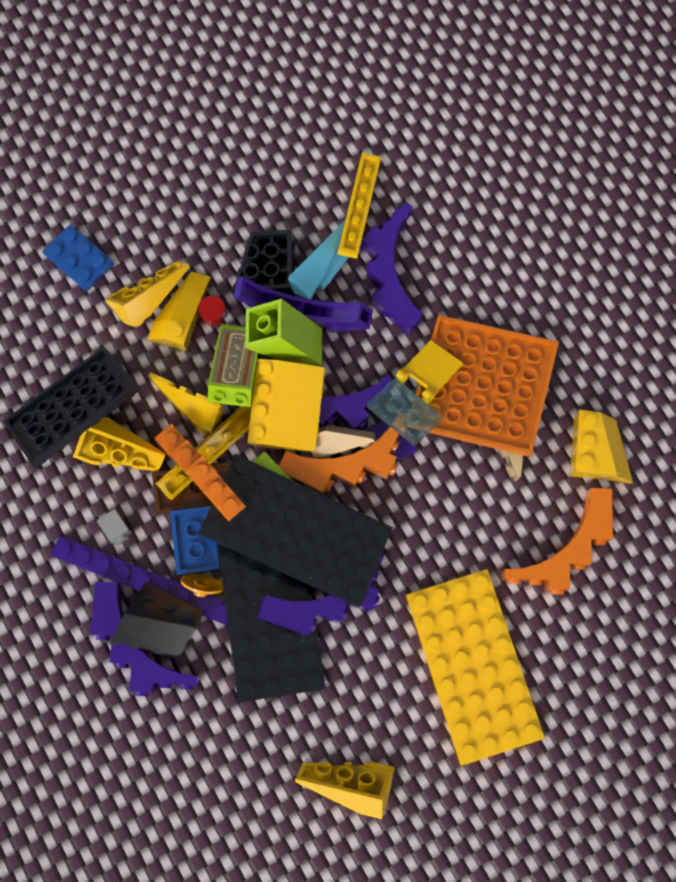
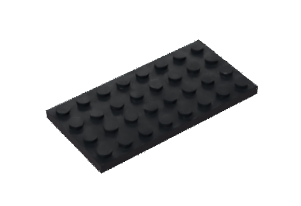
[198,454,393,607]
[217,543,326,703]

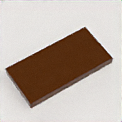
[152,461,232,515]

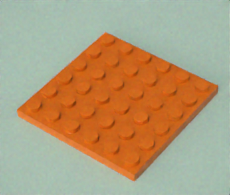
[407,315,559,457]

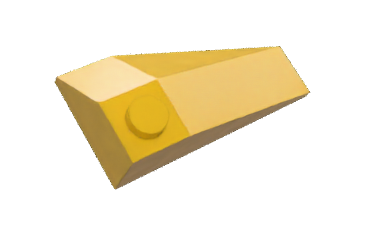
[147,271,211,352]
[73,417,166,472]
[295,762,394,819]

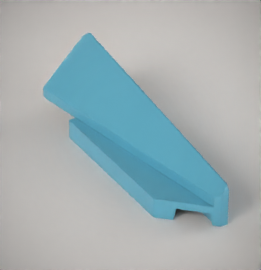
[288,219,349,300]

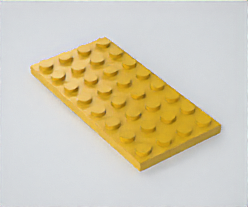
[405,569,545,766]

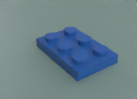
[42,224,115,293]
[170,506,220,576]

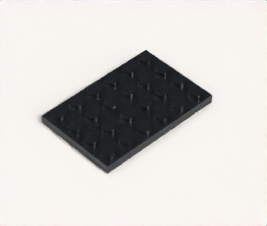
[3,346,141,469]

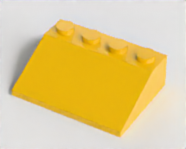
[247,359,325,452]

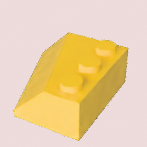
[570,410,633,483]

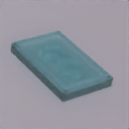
[367,378,443,446]

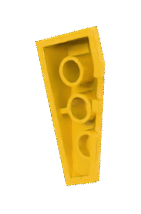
[105,261,190,327]
[148,372,225,436]

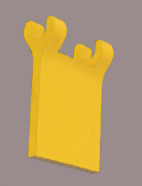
[395,340,463,405]

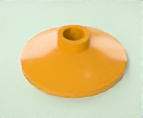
[181,574,224,597]

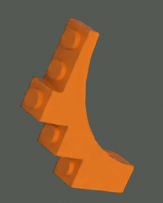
[279,412,408,495]
[154,424,246,521]
[502,488,613,595]

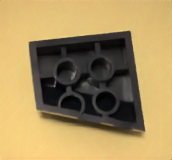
[231,229,296,296]
[110,582,204,658]

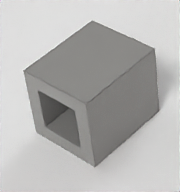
[97,509,132,545]

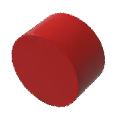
[198,296,226,326]

